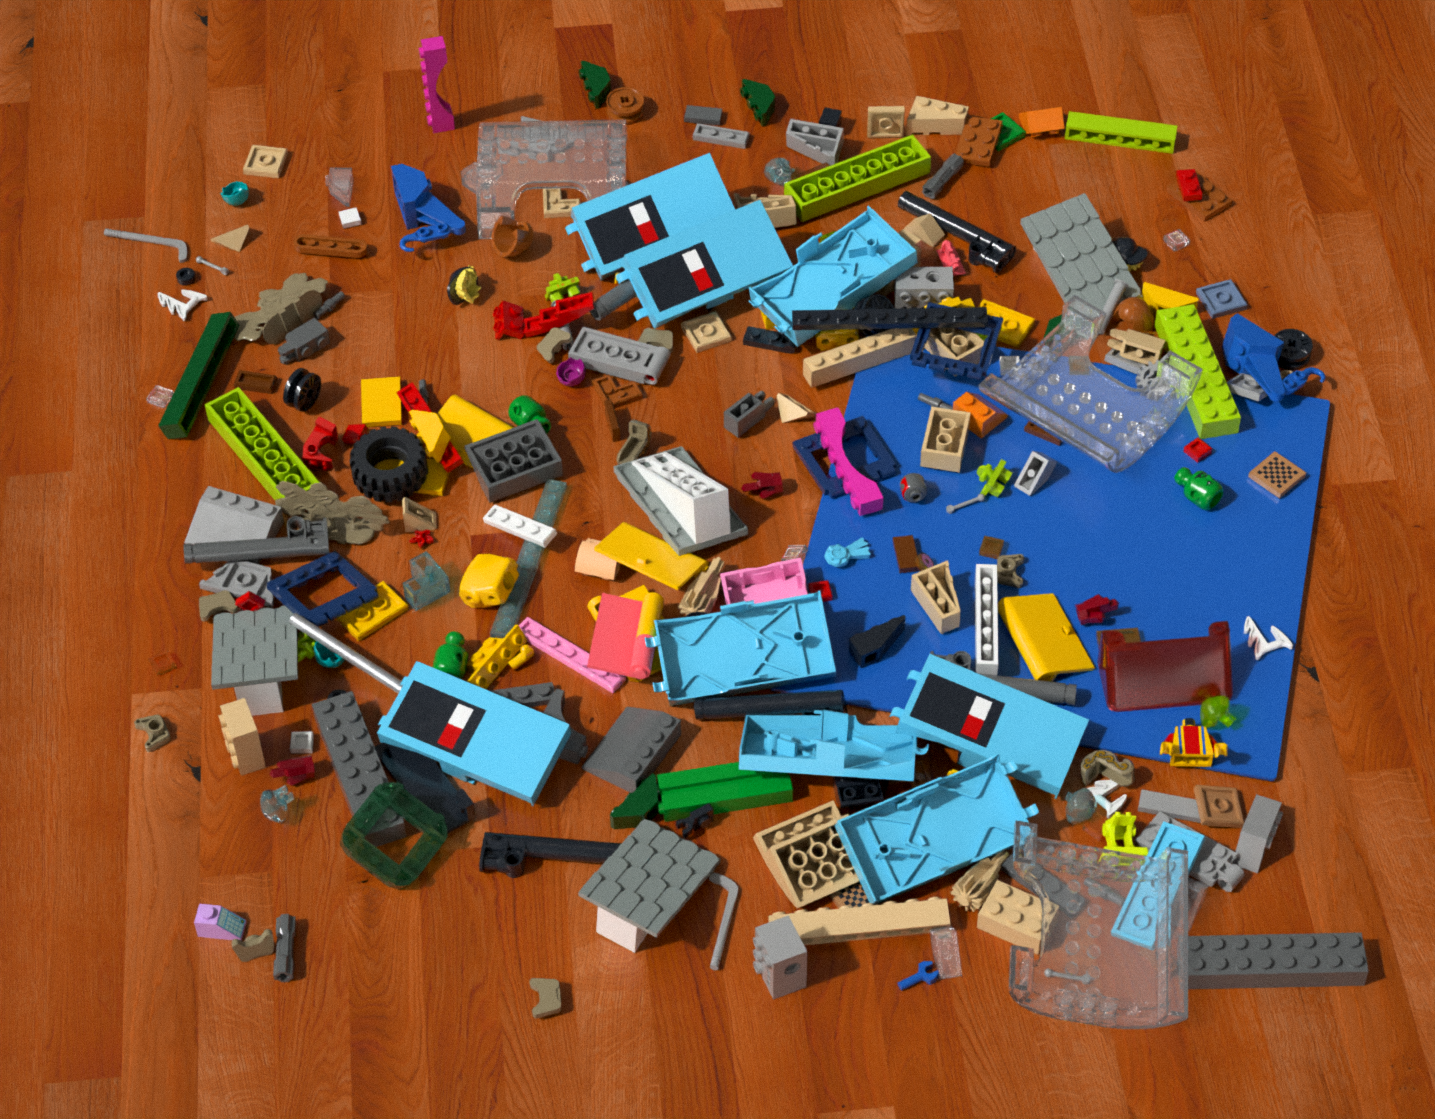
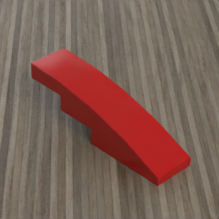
[523,292,594,338]

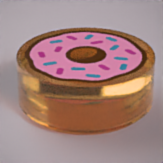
[915,552,934,571]

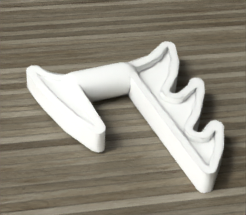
[158,290,208,321]
[1244,616,1293,660]
[1080,780,1127,819]

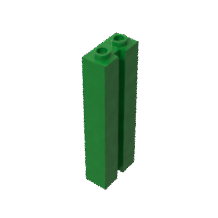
[657,762,793,822]

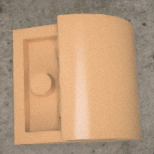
[575,538,620,580]

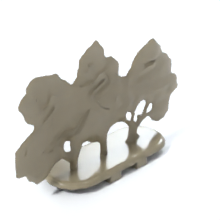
[234,273,328,344]
[275,481,390,545]

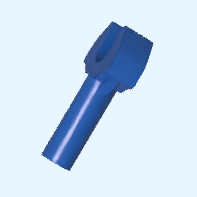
[898,961,939,991]

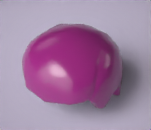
[556,357,586,387]

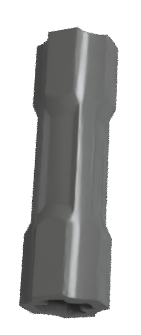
[922,153,964,199]
[273,914,297,982]

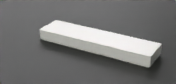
[483,505,557,547]

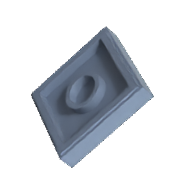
[1196,279,1247,319]

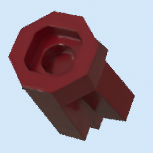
[741,472,783,500]
[1075,594,1119,625]
[269,755,315,786]

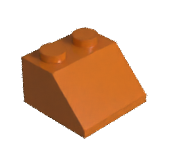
[1019,107,1065,137]
[953,392,1008,439]

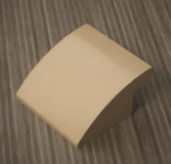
[753,800,860,909]

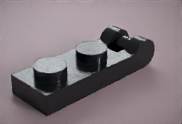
[743,326,796,354]

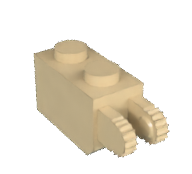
[1107,329,1165,365]

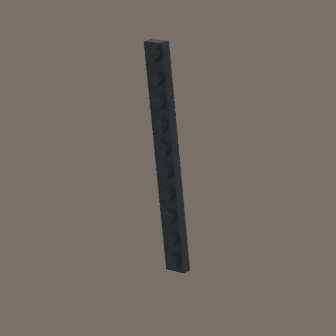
[792,307,988,330]

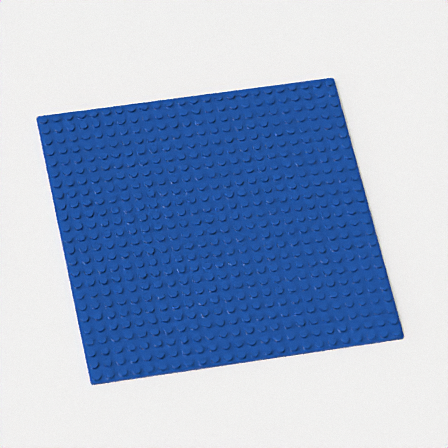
[770,336,1330,781]

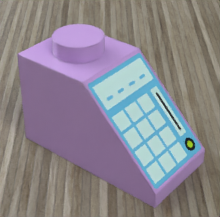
[194,904,247,941]

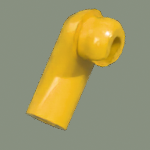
[508,645,534,670]

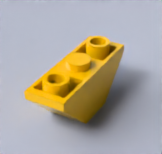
[1142,282,1199,317]
[409,410,451,463]

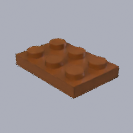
[955,116,1003,167]
[1166,172,1232,222]

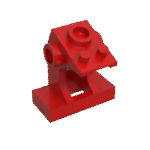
[302,416,338,471]

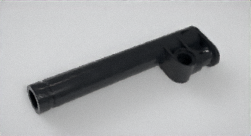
[898,191,1016,274]
[694,690,848,720]
[479,832,622,878]

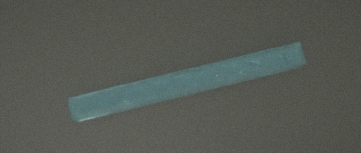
[490,479,567,638]

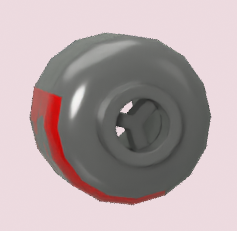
[900,473,927,503]

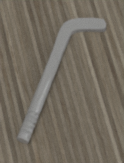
[104,228,187,263]
[709,873,738,970]

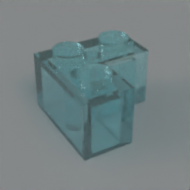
[403,551,450,611]

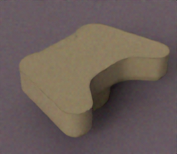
[537,328,573,364]
[638,328,673,353]
[997,554,1024,588]
[199,590,238,622]
[134,715,171,752]
[231,929,274,962]
[529,978,562,1018]

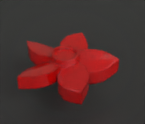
[409,530,434,549]

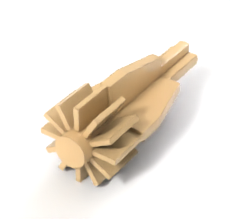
[678,557,725,615]
[951,851,1009,912]

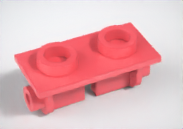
[936,240,965,276]

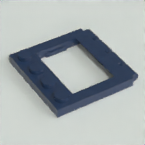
[910,302,1004,380]
[793,416,896,498]
[267,551,378,627]

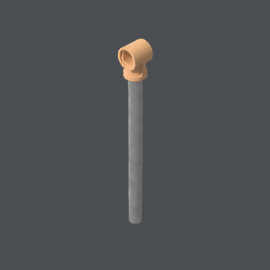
[289,613,402,694]

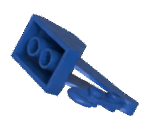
[391,164,466,252]
[1222,313,1326,402]

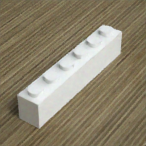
[975,564,998,675]

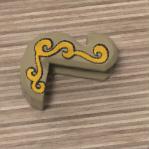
[616,419,651,465]
[1081,750,1135,786]

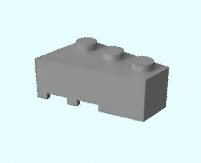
[786,119,844,166]
[1232,794,1283,873]

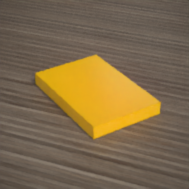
[978,299,1035,348]
[361,377,402,427]
[337,581,408,641]

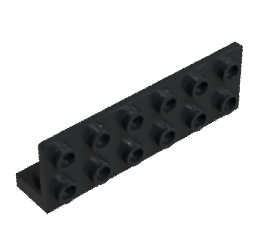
[375,743,476,838]

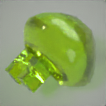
[1200,696,1236,728]

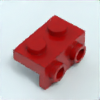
[493,300,524,340]

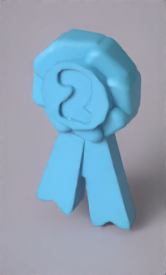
[824,538,871,567]

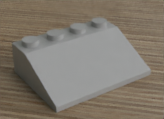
[184,486,284,564]

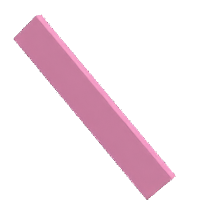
[519,617,626,693]

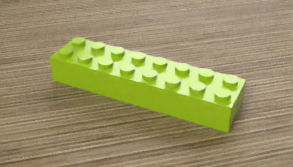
[784,135,931,222]
[1155,304,1241,439]
[205,387,319,517]

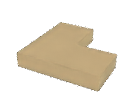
[543,187,580,218]

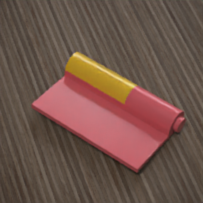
[587,592,664,679]

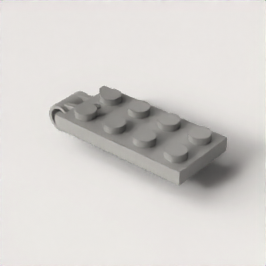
[1135,812,1245,892]

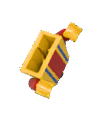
[1160,718,1228,767]

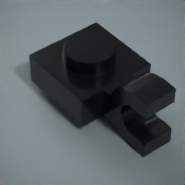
[676,803,713,838]

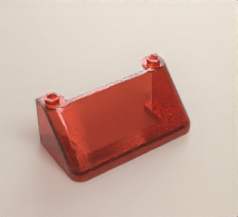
[1097,621,1233,712]

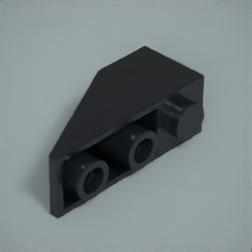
[849,615,906,668]

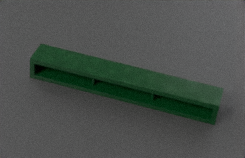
[158,312,240,439]

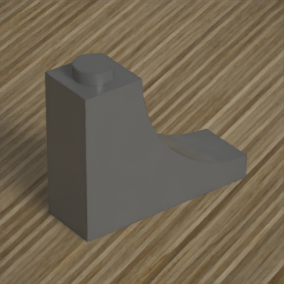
[543,689,589,764]

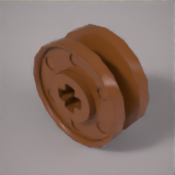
[606,87,644,125]

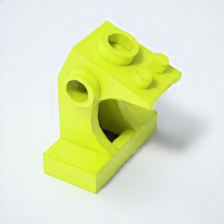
[1099,812,1148,867]

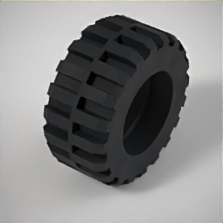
[349,426,428,503]

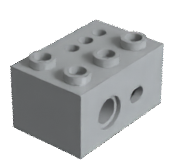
[894,267,954,309]
[753,915,807,999]

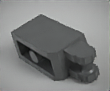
[278,318,330,365]
[724,391,775,437]

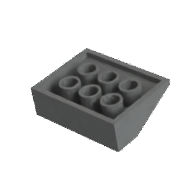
[465,419,563,503]
[582,706,681,793]

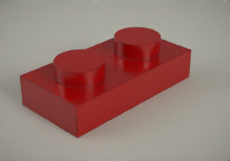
[1176,169,1202,201]

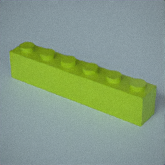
[1065,111,1177,154]

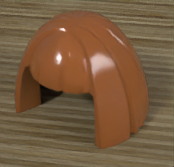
[491,216,534,257]
[1111,297,1155,335]

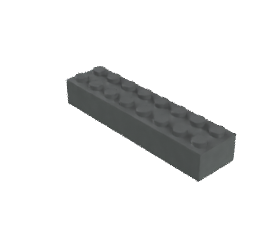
[312,691,407,851]
[1178,932,1369,989]

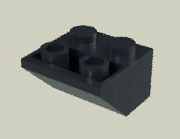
[833,776,884,808]

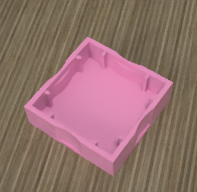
[720,558,808,605]

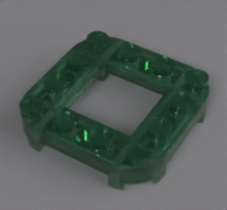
[340,782,448,890]

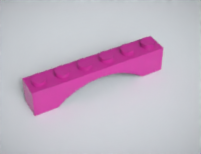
[418,36,455,133]
[813,407,883,516]

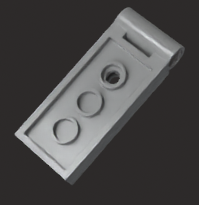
[568,327,671,385]

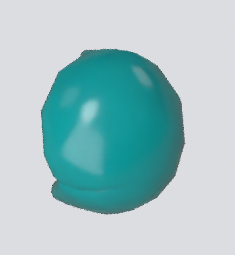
[220,181,249,206]
[314,641,345,668]

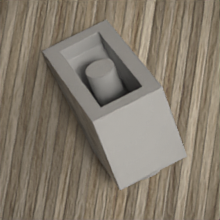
[1014,451,1057,496]

